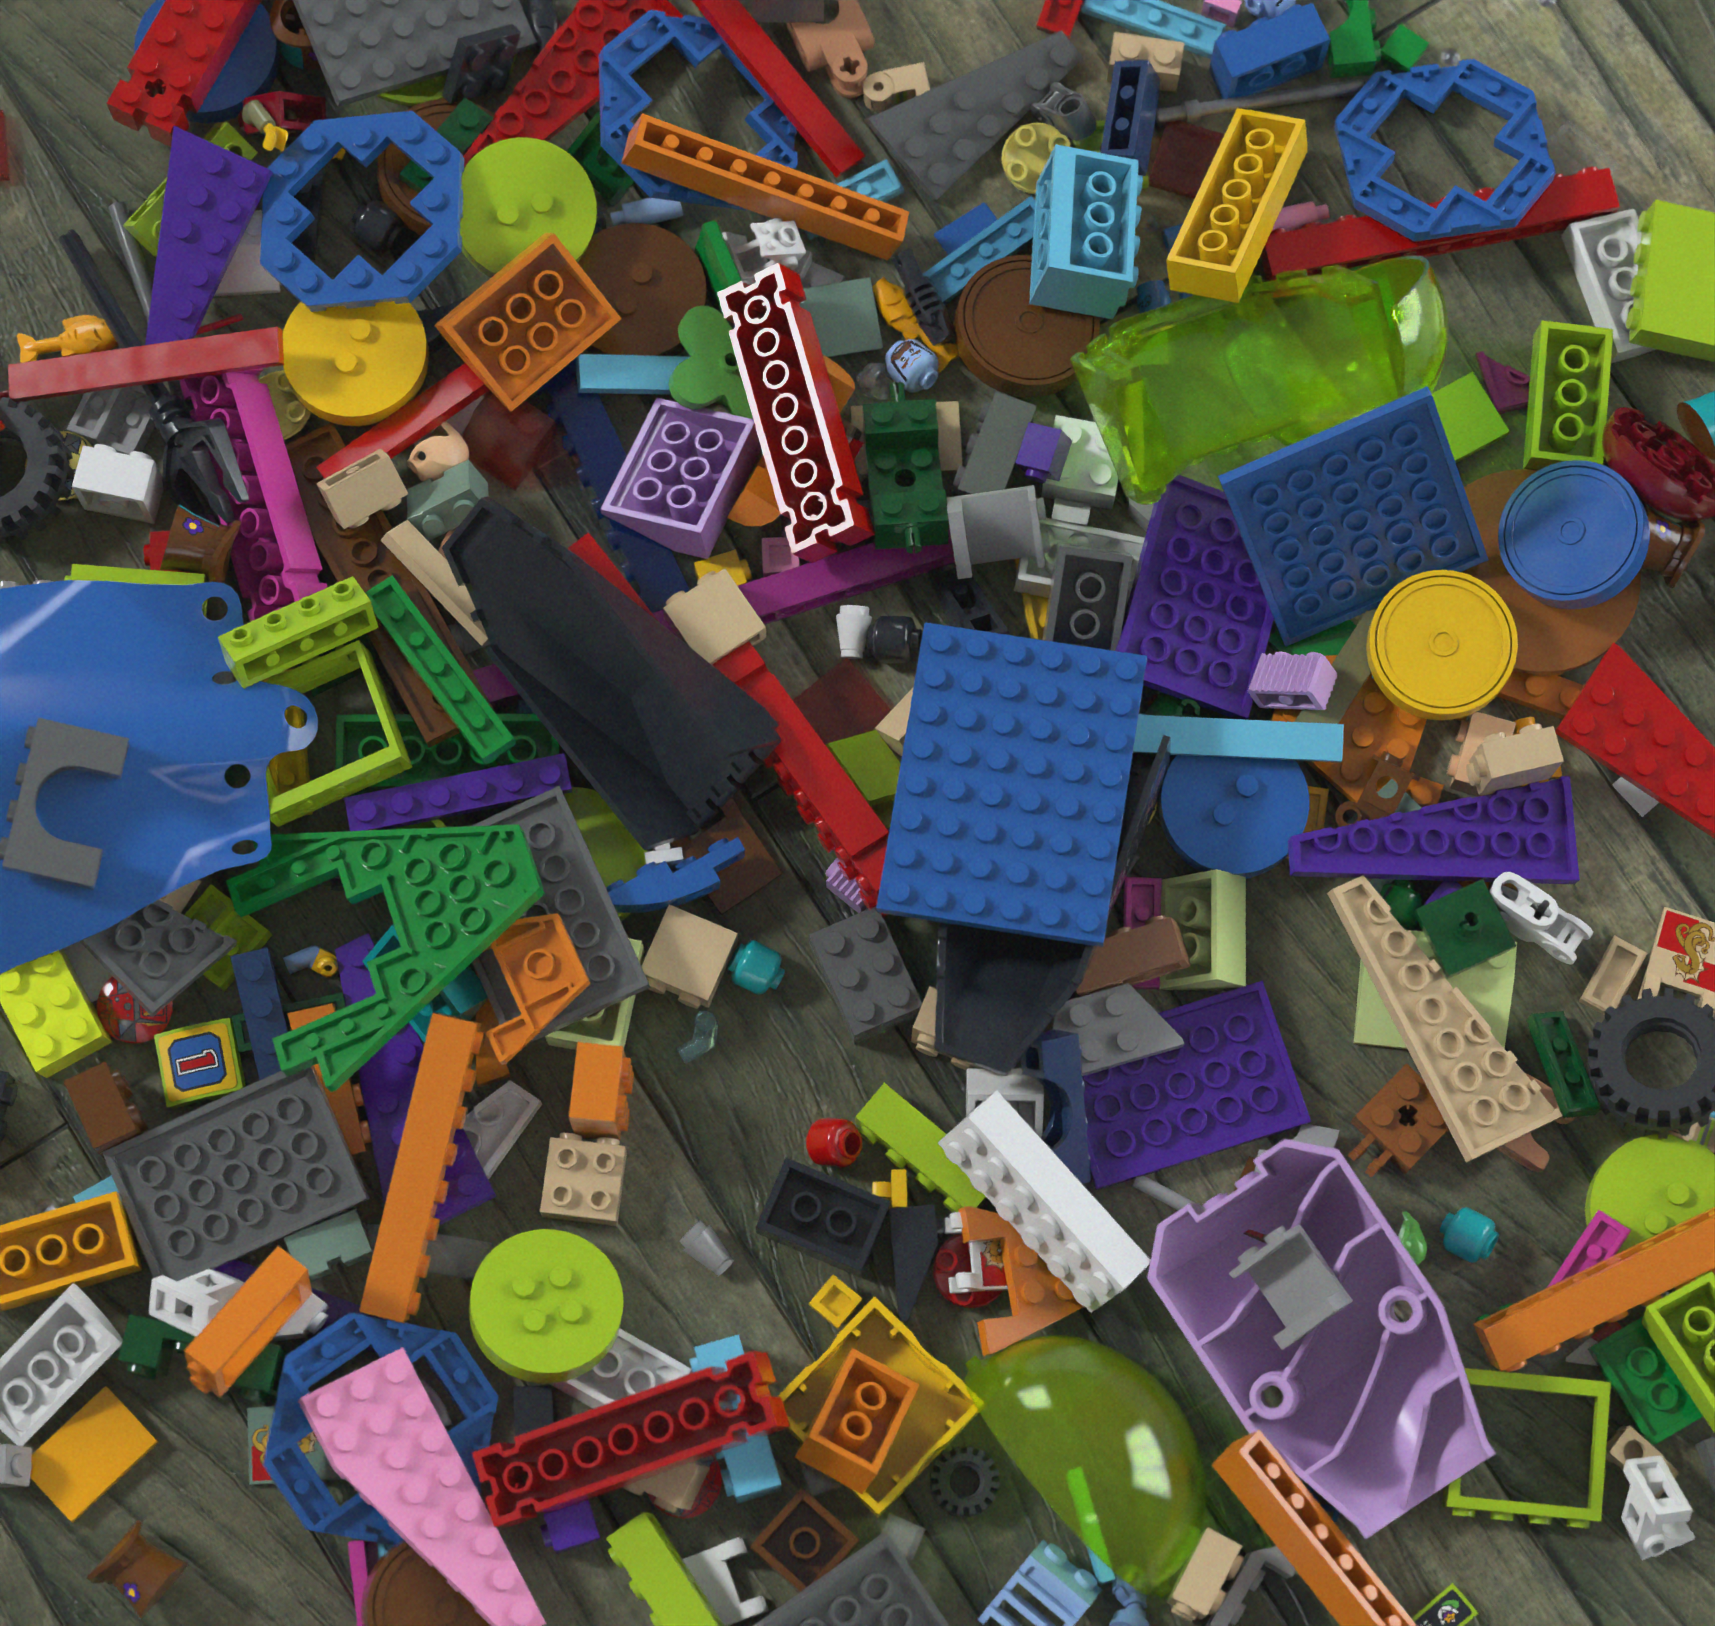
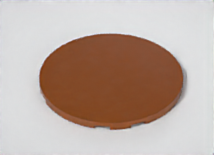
[1462,469,1641,676]

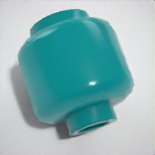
[727,940,785,995]
[1439,1207,1499,1263]

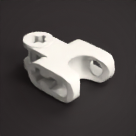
[1489,872,1593,965]

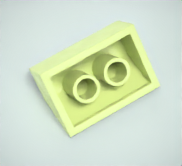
[1160,869,1246,991]

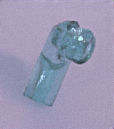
[676,1010,719,1064]

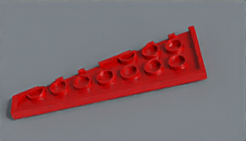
[463,0,683,167]
[1555,642,1715,839]

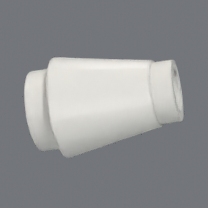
[836,605,872,659]

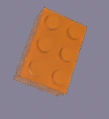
[569,1042,634,1141]
[795,1348,919,1495]

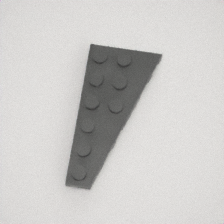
[864,31,1084,200]
[79,899,237,1017]

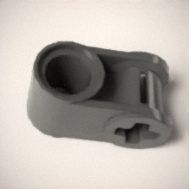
[1030,82,1097,141]

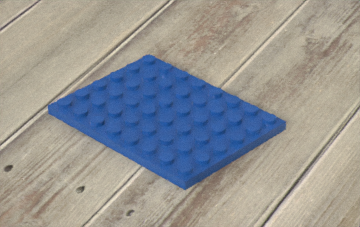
[876,622,1147,947]

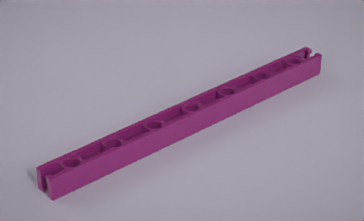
[473,525,955,712]

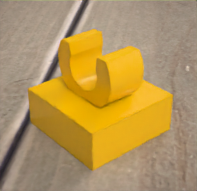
[872,1169,907,1208]
[809,1274,862,1329]

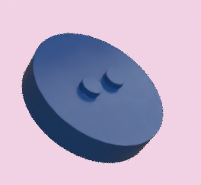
[134,0,280,123]
[1498,460,1650,609]
[1159,755,1309,878]

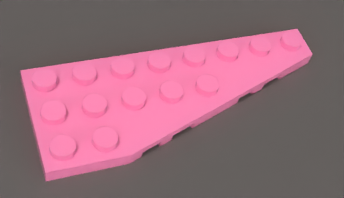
[298,1348,546,1626]

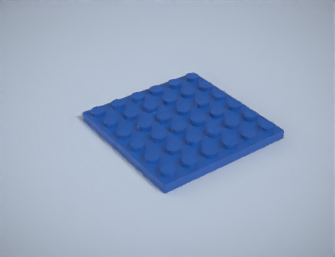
[1218,386,1489,647]

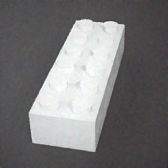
[938,1090,1151,1313]

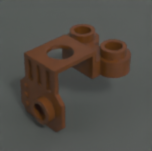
[1335,751,1420,827]

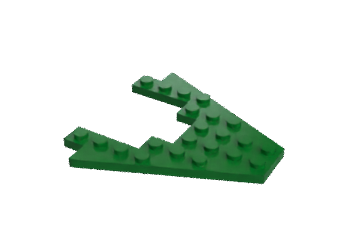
[226,824,545,1092]

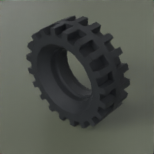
[0,397,74,544]
[1588,988,1715,1139]

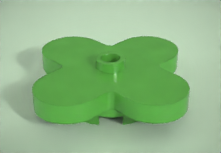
[669,306,753,419]

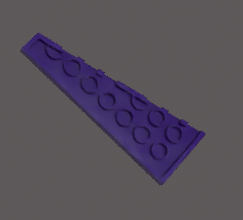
[1288,776,1580,885]
[335,933,497,1225]

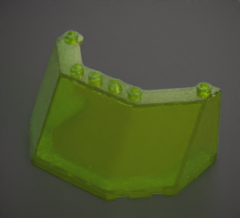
[1070,265,1406,505]

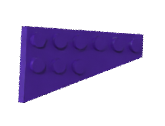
[145,126,273,345]

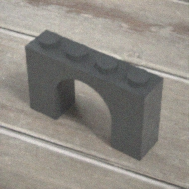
[0,717,129,890]

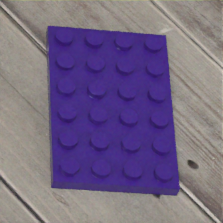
[1115,470,1274,720]
[1082,981,1311,1191]

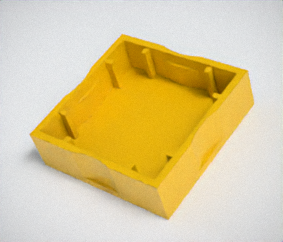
[777,1296,985,1518]

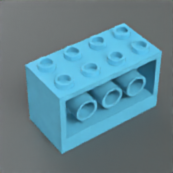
[1029,144,1143,319]

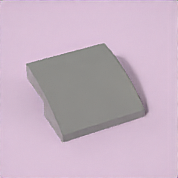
[66,385,155,455]

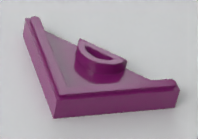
[1475,351,1530,415]

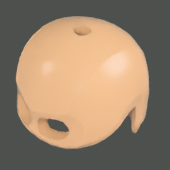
[407,421,469,481]

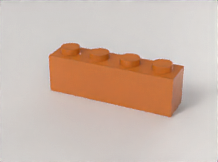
[288,1003,372,1155]

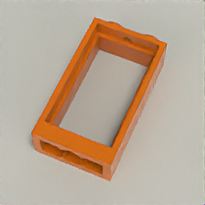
[184,1246,312,1398]

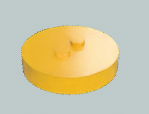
[283,301,429,426]
[1366,570,1518,720]

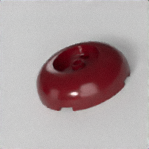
[1602,407,1715,521]

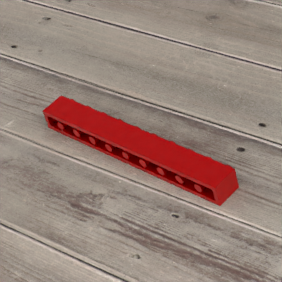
[1261,167,1620,289]

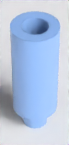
[610,198,683,226]

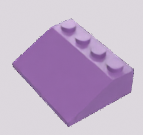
[600,398,762,559]

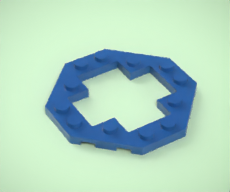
[599,10,798,211]
[1335,59,1555,242]
[260,111,464,312]
[263,1313,498,1546]

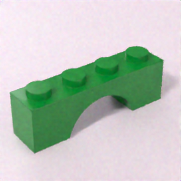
[1326,0,1381,79]

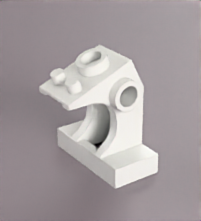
[722,218,806,285]
[149,1269,244,1337]
[1621,1456,1695,1560]

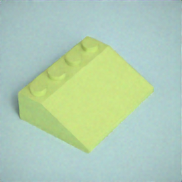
[1354,930,1517,1050]

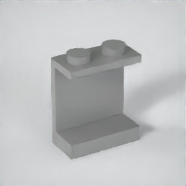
[947,485,1051,579]
[1229,1224,1353,1350]

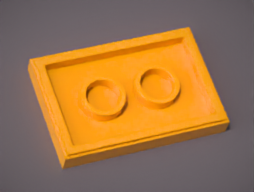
[30,1386,159,1523]

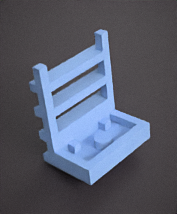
[977,1540,1102,1626]

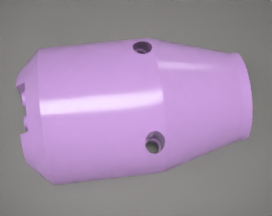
[1147,1139,1496,1539]

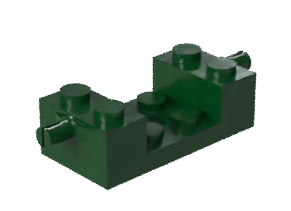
[863,381,949,554]
[108,1314,287,1404]

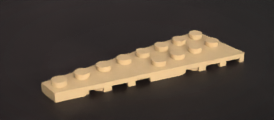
[1327,875,1563,1163]

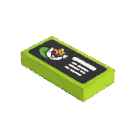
[1411,1583,1478,1626]

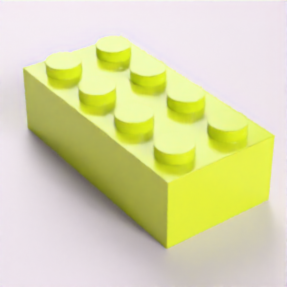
[0,948,113,1078]

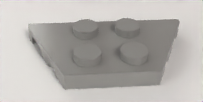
[1053,983,1184,1076]

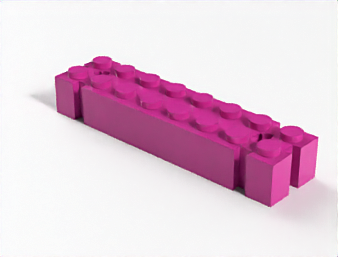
[179,368,328,622]

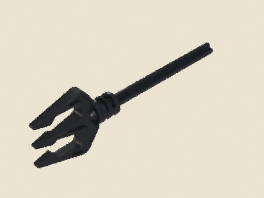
[58,230,249,524]

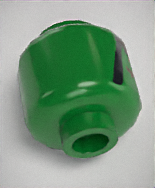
[1379,879,1424,930]

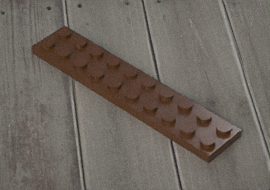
[285,423,494,748]

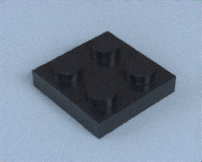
[442,24,521,104]

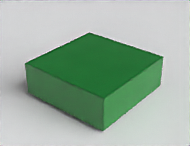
[1381,24,1429,72]

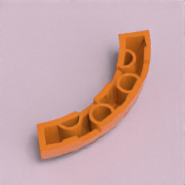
[727,355,855,526]

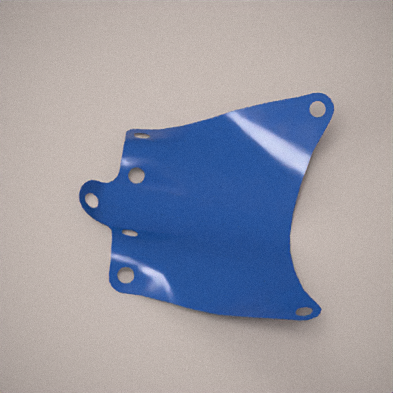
[0,580,318,974]

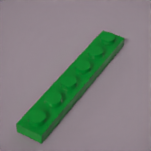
[365,575,516,764]

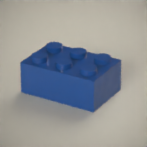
[1209,3,1330,100]

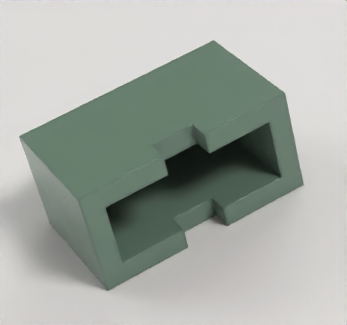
[407,460,489,541]
[284,1209,374,1283]

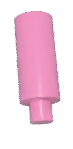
[1272,201,1329,231]

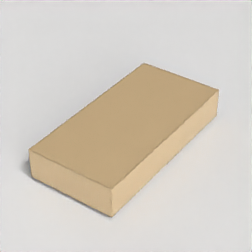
[1579,935,1647,1015]

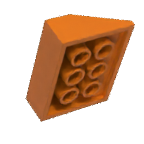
[434,233,622,412]

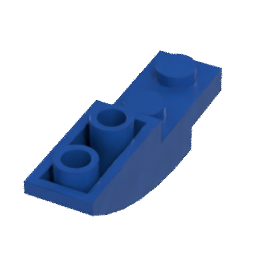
[606,837,745,913]

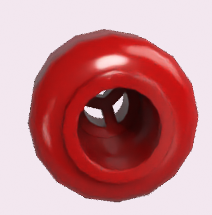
[806,1117,863,1168]

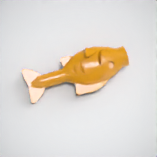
[872,277,960,373]
[16,315,118,363]

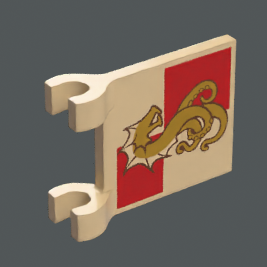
[1637,907,1715,1017]

